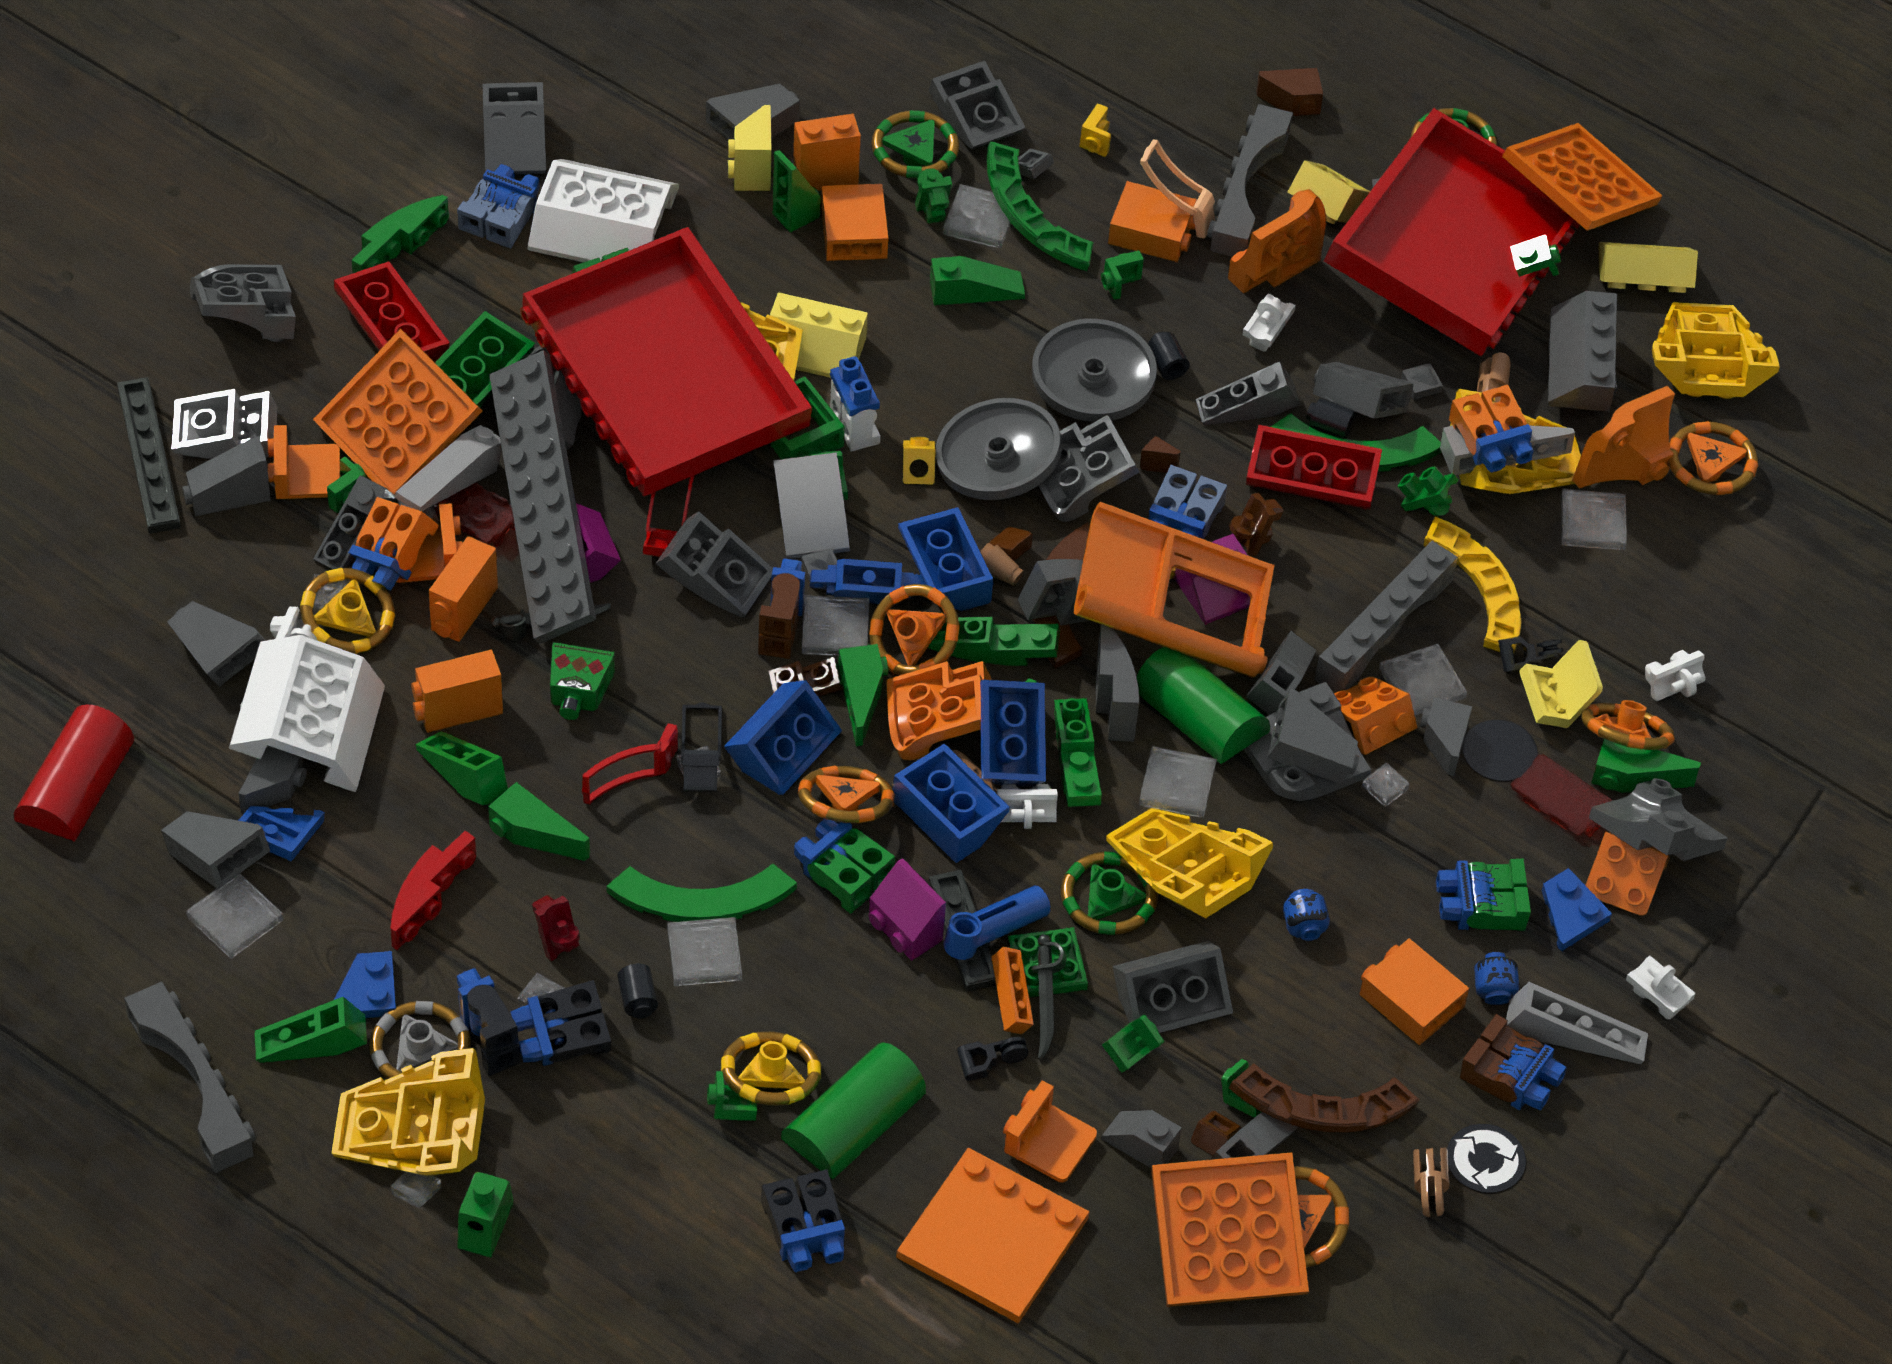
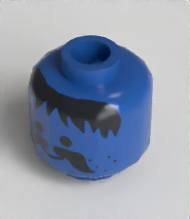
[1283,889,1330,941]
[1474,952,1519,1005]

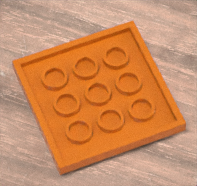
[1502,123,1662,231]
[313,329,483,495]
[896,1147,1089,1324]
[1151,1152,1309,1307]

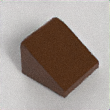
[1140,436,1181,473]
[988,526,1033,561]
[1191,1111,1242,1156]

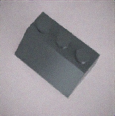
[1112,941,1233,1033]

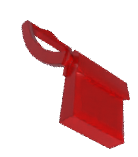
[643,475,695,557]
[582,723,678,804]

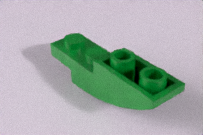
[351,195,449,273]
[928,617,1060,666]
[1054,698,1102,807]

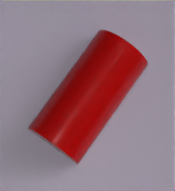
[334,261,450,362]
[1246,425,1382,510]
[13,705,134,841]

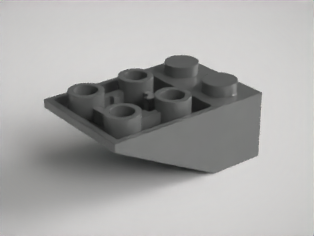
[482,82,546,174]

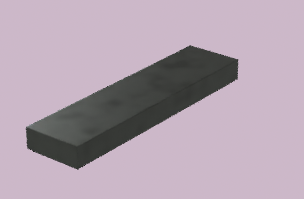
[929,870,996,992]

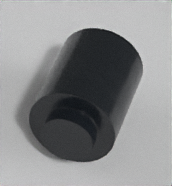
[1148,332,1190,380]
[1306,398,1356,439]
[617,963,658,1019]

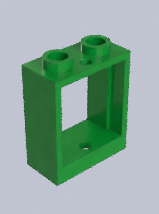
[769,376,845,460]

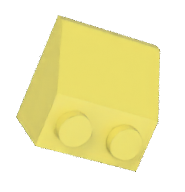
[728,105,771,191]
[1288,160,1370,224]

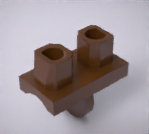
[1229,493,1284,556]

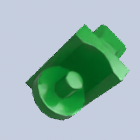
[915,168,952,223]
[1398,466,1459,517]

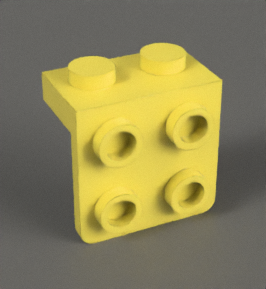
[1519,640,1603,728]

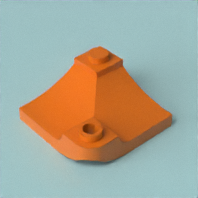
[1228,189,1326,294]
[1572,386,1675,489]
[887,661,992,760]

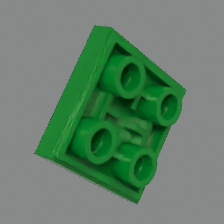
[1007,927,1088,998]

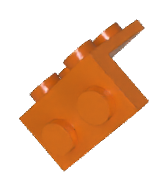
[268,425,340,499]
[396,503,462,583]
[1334,677,1418,755]
[1585,832,1670,916]
[1003,1080,1097,1183]

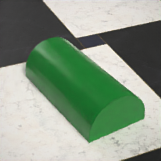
[435,311,535,407]
[1136,647,1270,764]
[781,1042,926,1180]

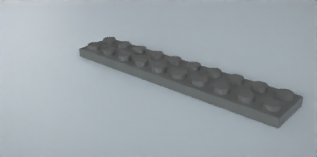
[489,350,596,644]

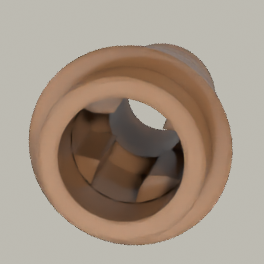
[980,543,1024,586]

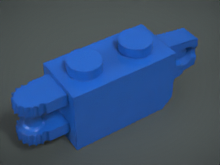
[810,559,925,605]

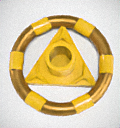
[300,568,395,654]
[721,1032,821,1106]

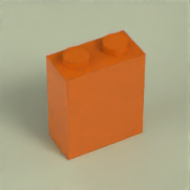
[793,114,861,191]
[1108,181,1197,262]
[821,184,888,261]
[429,536,498,642]
[411,649,503,733]
[1360,938,1469,1046]

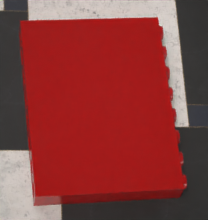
[1323,108,1580,357]
[520,227,812,496]

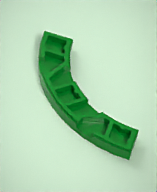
[987,141,1094,271]
[1270,414,1442,472]
[606,864,797,924]

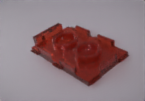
[433,483,515,547]
[1510,754,1612,837]

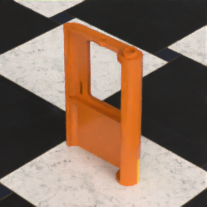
[1074,502,1274,678]

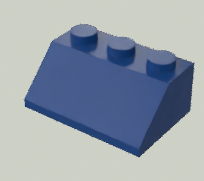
[898,507,993,611]
[724,680,842,795]
[980,680,1046,787]
[892,743,1010,863]

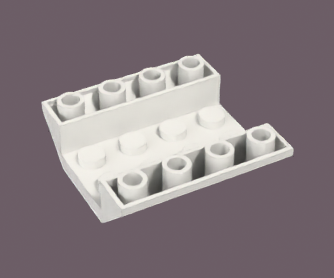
[528,159,679,262]
[229,635,385,792]

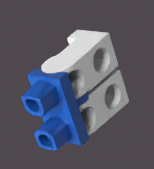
[830,356,880,451]

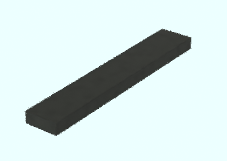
[117,377,181,534]

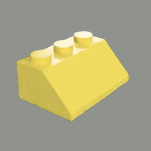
[1598,242,1698,293]
[770,293,868,378]

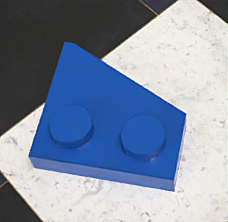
[238,806,325,861]
[1542,868,1612,951]
[334,951,396,1018]

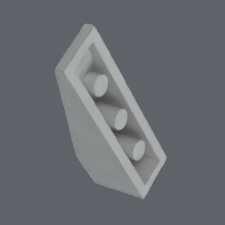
[395,425,502,511]
[1440,425,1575,475]
[1506,982,1648,1064]

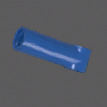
[944,885,1050,960]

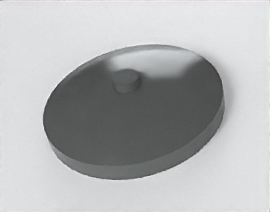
[1032,319,1157,422]
[935,398,1062,500]

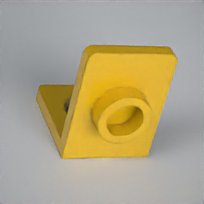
[903,437,935,484]

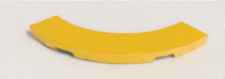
[1423,517,1521,653]

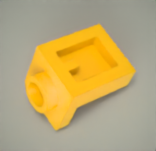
[1079,103,1111,157]

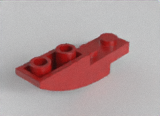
[390,831,476,950]

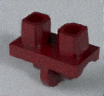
[532,895,580,961]

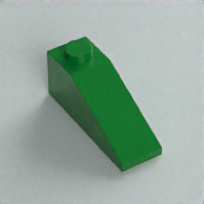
[773,150,821,233]
[930,256,1025,306]
[838,644,888,746]
[415,731,508,805]
[1591,739,1701,793]
[488,782,590,861]
[255,997,367,1063]

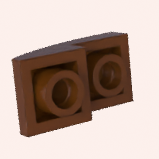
[769,657,843,696]

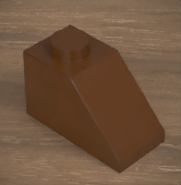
[1256,68,1323,116]

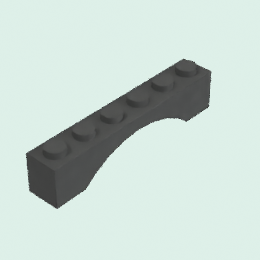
[1207,104,1293,257]
[1315,541,1458,693]
[124,981,256,1173]

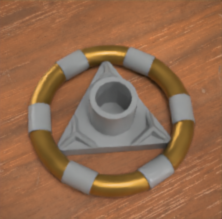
[370,1001,471,1079]

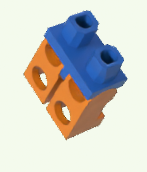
[1449,385,1533,473]
[348,497,439,592]

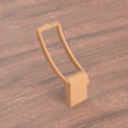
[1140,140,1215,239]

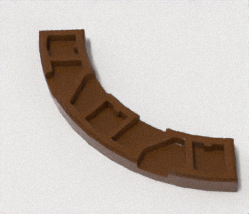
[1033,522,1090,669]
[1229,1064,1420,1133]

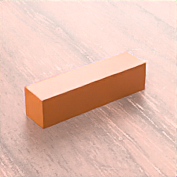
[992,947,1034,1034]

